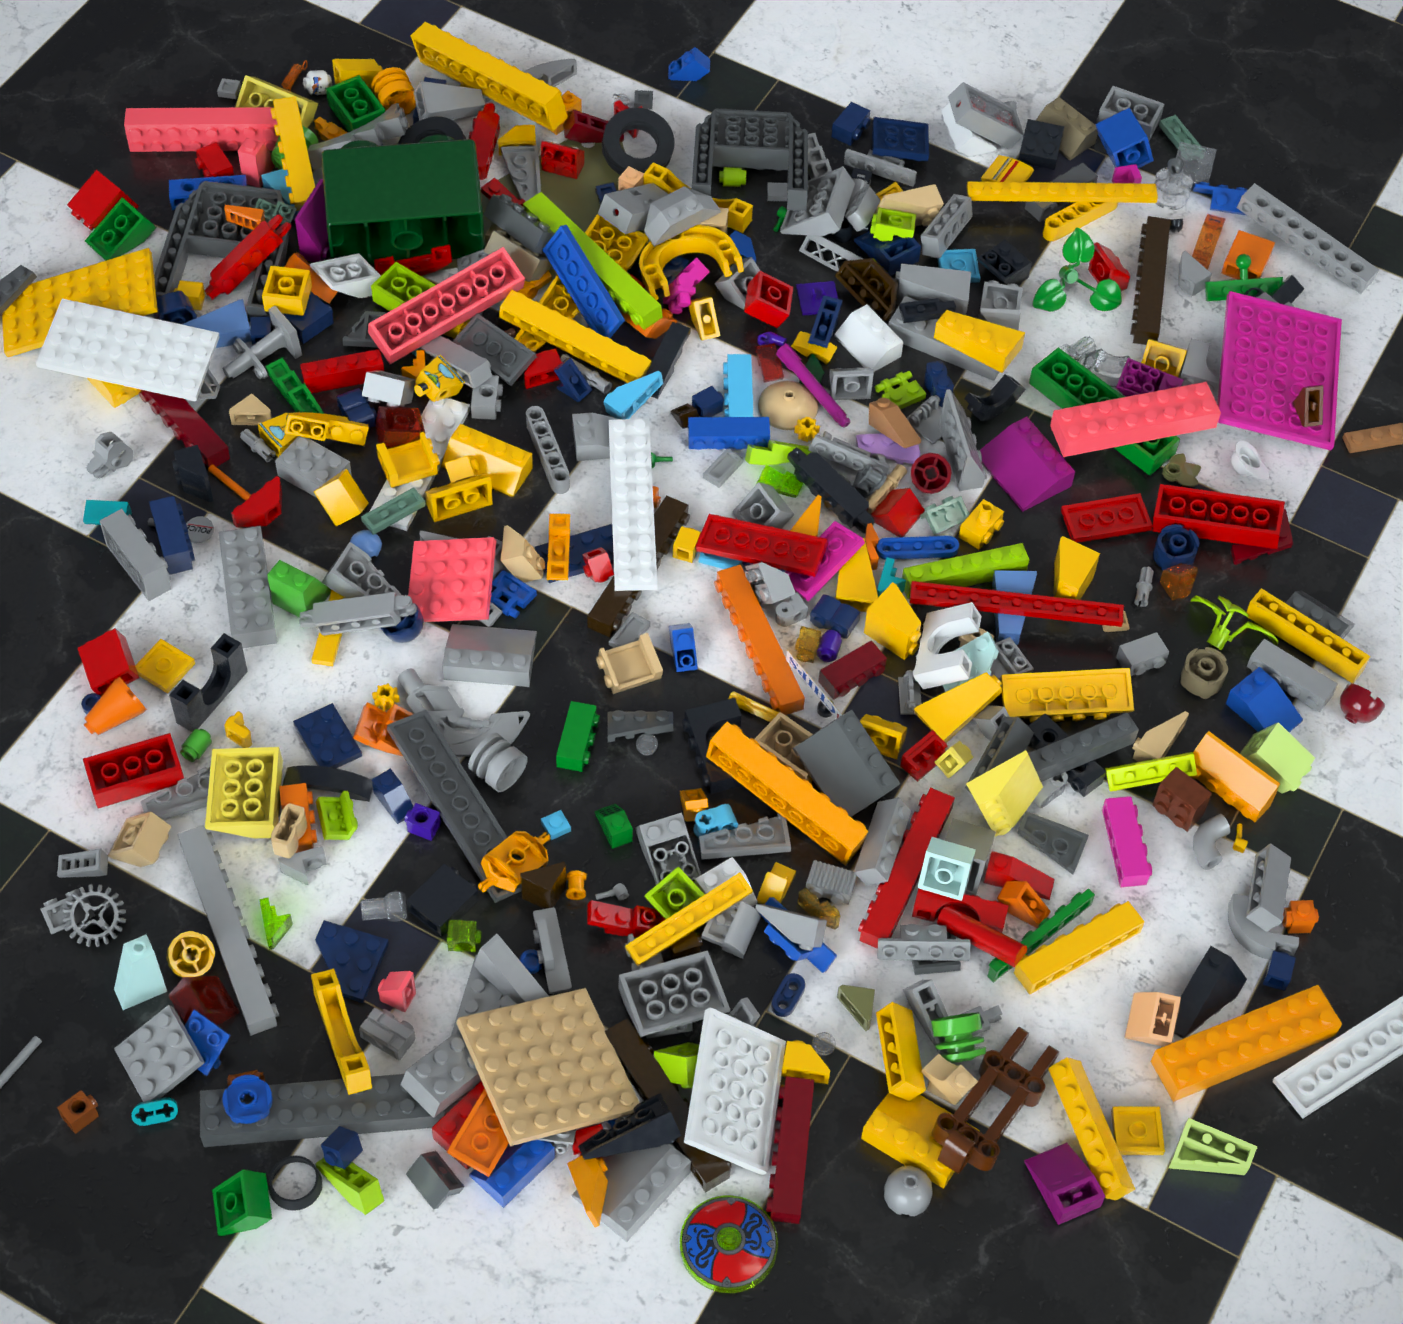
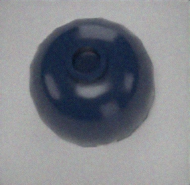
[381,603,424,643]

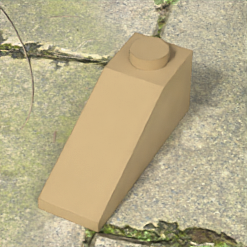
[1132,711,1189,762]

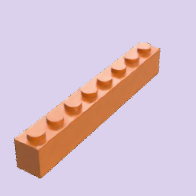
[714,564,805,715]

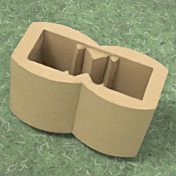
[271,803,307,859]

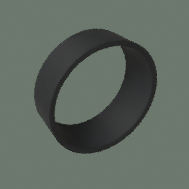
[269,1156,322,1211]

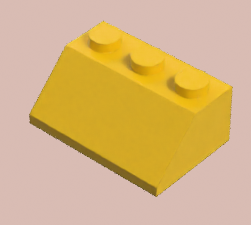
[425,474,493,522]

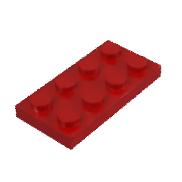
[1061,493,1153,543]

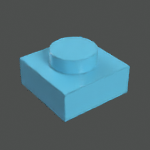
[541,810,571,840]

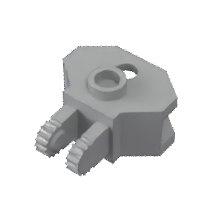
[86,431,133,479]

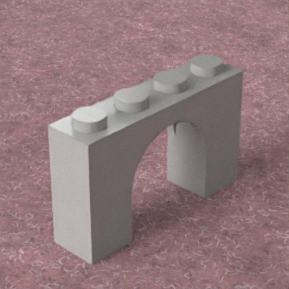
[1179,338,1220,397]

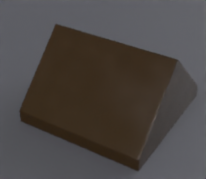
[520,862,566,909]

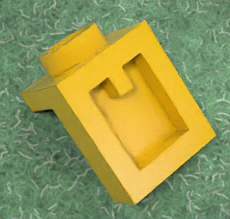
[224,711,252,748]

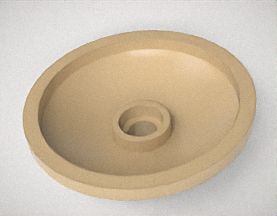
[758,381,818,430]

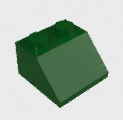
[212,1170,272,1236]

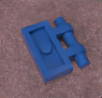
[490,570,537,619]

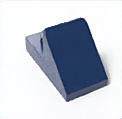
[554,358,592,402]

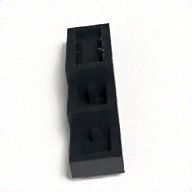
[646,322,691,399]

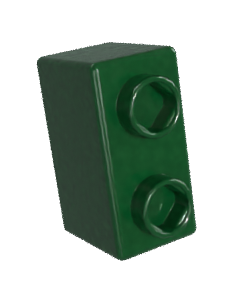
[321,135,485,265]

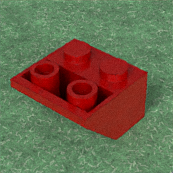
[541,141,585,179]

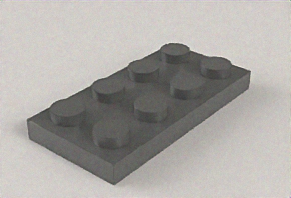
[452,313,537,386]

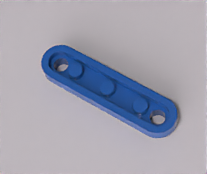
[876,536,959,559]

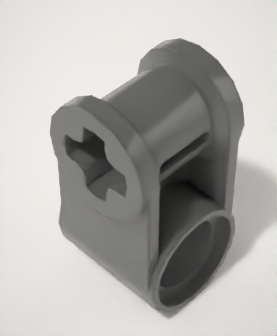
[853,464,887,498]

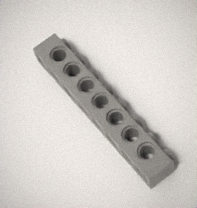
[1237,183,1379,294]

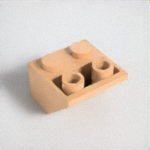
[1125,992,1181,1047]

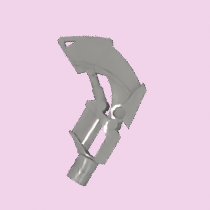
[398,668,530,757]

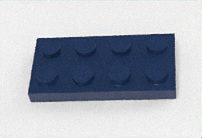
[535,524,614,583]

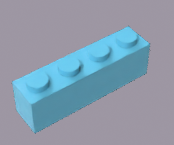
[723,354,753,417]

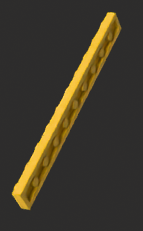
[967,181,1158,203]

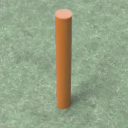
[208,465,251,501]

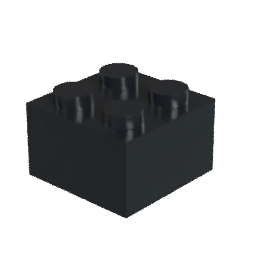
[1019,119,1064,170]

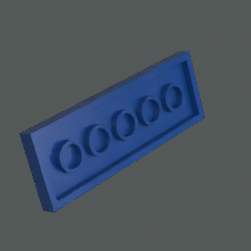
[542,225,625,338]

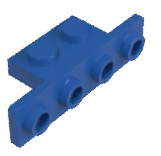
[1193,182,1247,216]
[760,897,837,973]

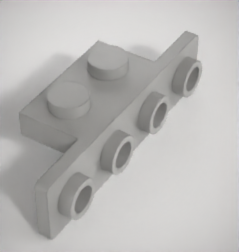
[844,149,917,187]
[808,435,890,474]
[533,907,572,994]
[877,924,971,961]

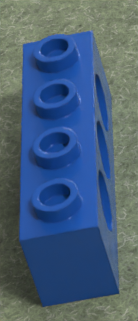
[169,175,248,210]

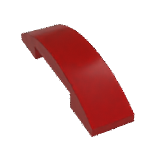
[374,245,452,276]

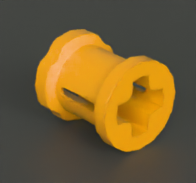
[566,870,587,900]

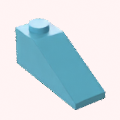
[604,371,663,419]

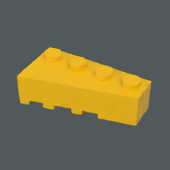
[934,310,1025,373]

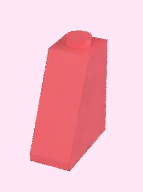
[238,138,275,188]

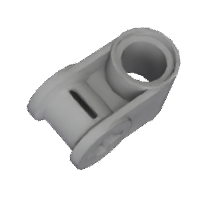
[1033,772,1068,808]

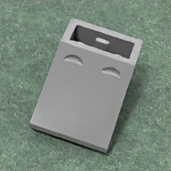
[635,813,701,885]

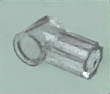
[1060,336,1096,363]
[361,892,407,922]

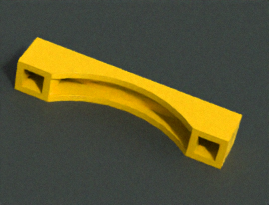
[643,163,753,233]
[311,969,372,1095]

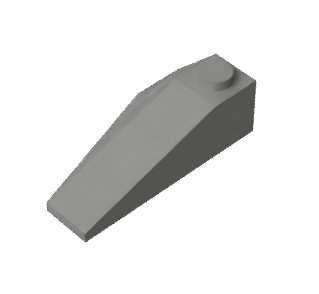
[322,542,401,598]

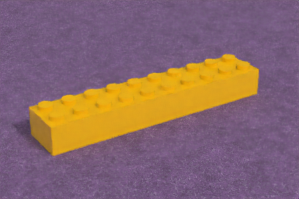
[410,22,568,131]

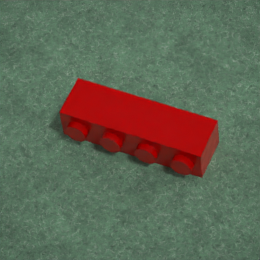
[300,349,384,393]

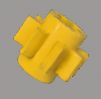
[794,417,820,442]
[372,683,400,711]

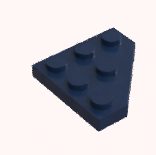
[315,920,389,1003]

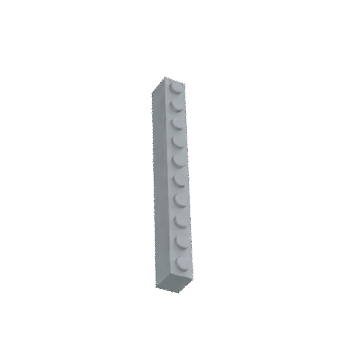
[178,825,279,1036]

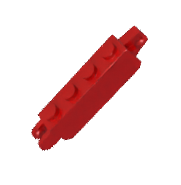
[468,103,500,180]
[205,214,291,300]

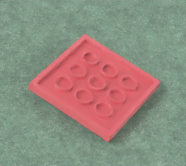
[408,537,496,622]

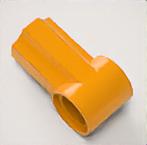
[517,270,552,300]

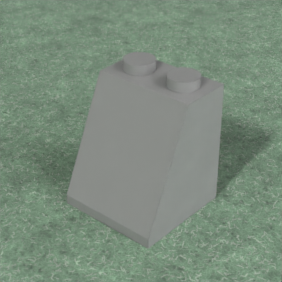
[945,818,996,895]

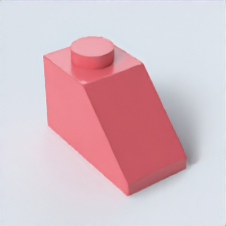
[378,971,416,1012]

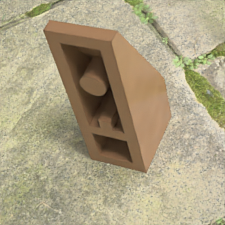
[869,398,921,448]

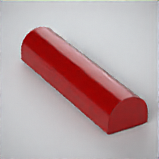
[937,905,1027,967]

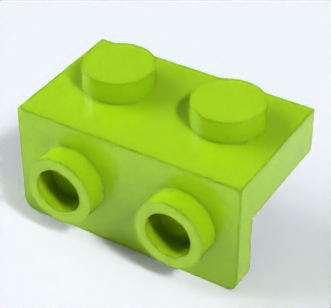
[315,791,358,840]

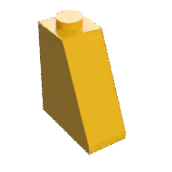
[332,59,383,89]

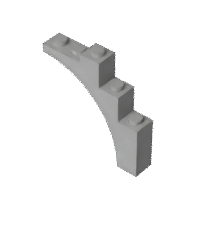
[307,103,408,169]

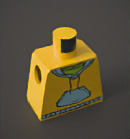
[414,355,465,402]
[258,413,298,457]

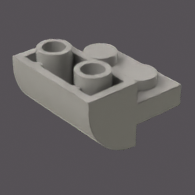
[990,637,1034,687]
[701,901,761,958]

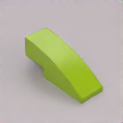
[745,440,811,465]

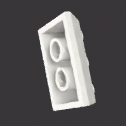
[941,103,997,157]
[834,304,903,372]

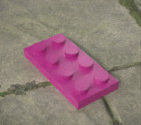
[785,521,865,602]

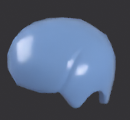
[350,530,382,558]

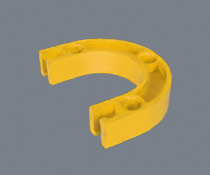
[639,225,744,300]

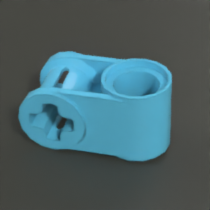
[693,804,738,838]

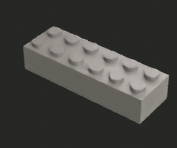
[888,296,999,381]
[219,526,277,648]
[401,995,516,1118]

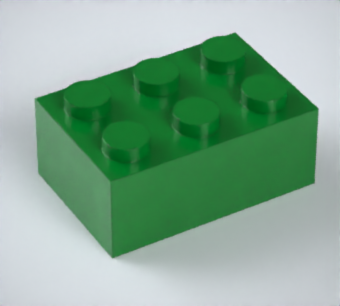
[326,75,385,132]

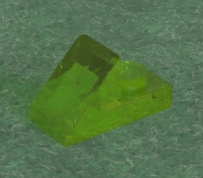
[259,898,293,950]

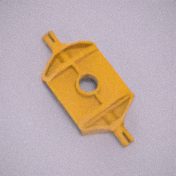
[478,831,551,892]

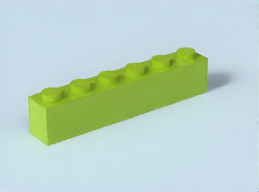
[902,543,1029,599]

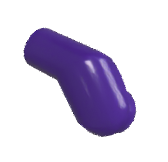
[757,332,787,347]

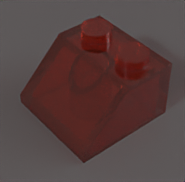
[376,406,425,449]
[169,976,239,1025]

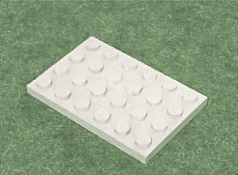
[684,1007,786,1175]

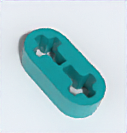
[132,1098,178,1126]

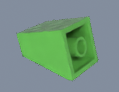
[267,560,331,618]

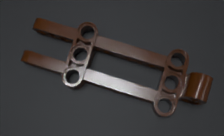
[932,1027,1060,1174]

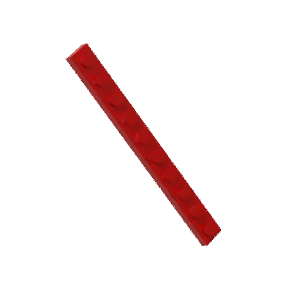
[909,581,1124,627]

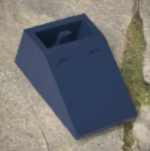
[854,231,921,275]

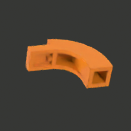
[285,252,338,304]

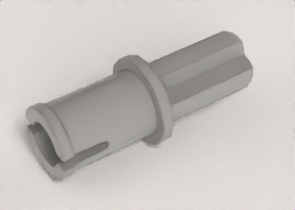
[240,429,276,462]
[1134,566,1154,607]

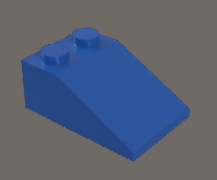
[1226,667,1303,732]

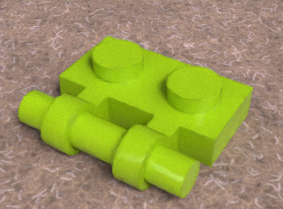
[875,371,926,410]

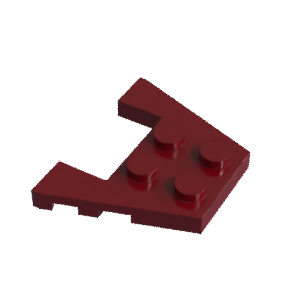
[1231,509,1293,565]

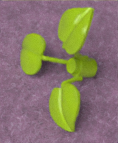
[1191,595,1278,650]

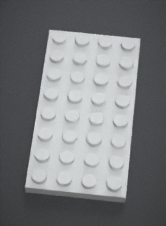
[36,298,219,401]

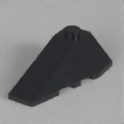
[1174,946,1247,1039]
[578,1093,682,1160]

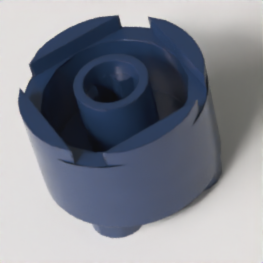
[153,291,197,324]
[1153,524,1199,574]

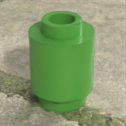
[180,729,212,762]

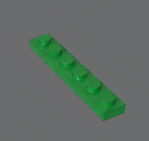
[987,888,1095,983]

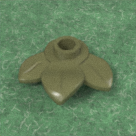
[1162,454,1201,487]

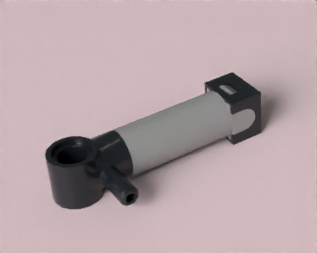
[833,168,872,243]

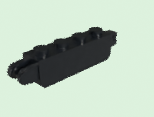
[787,447,875,534]

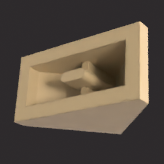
[229,394,272,425]

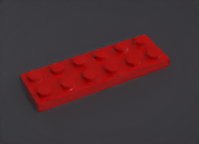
[695,514,828,577]

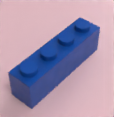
[688,417,770,450]

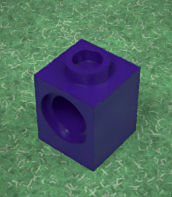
[405,803,441,841]

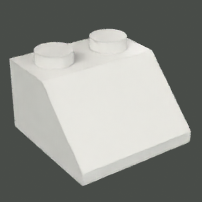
[695,857,757,906]

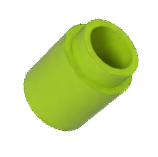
[719,167,746,187]

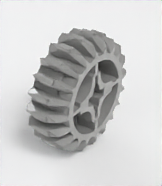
[62,884,126,947]

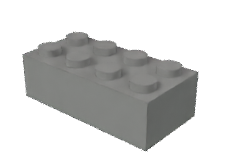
[100,509,171,601]

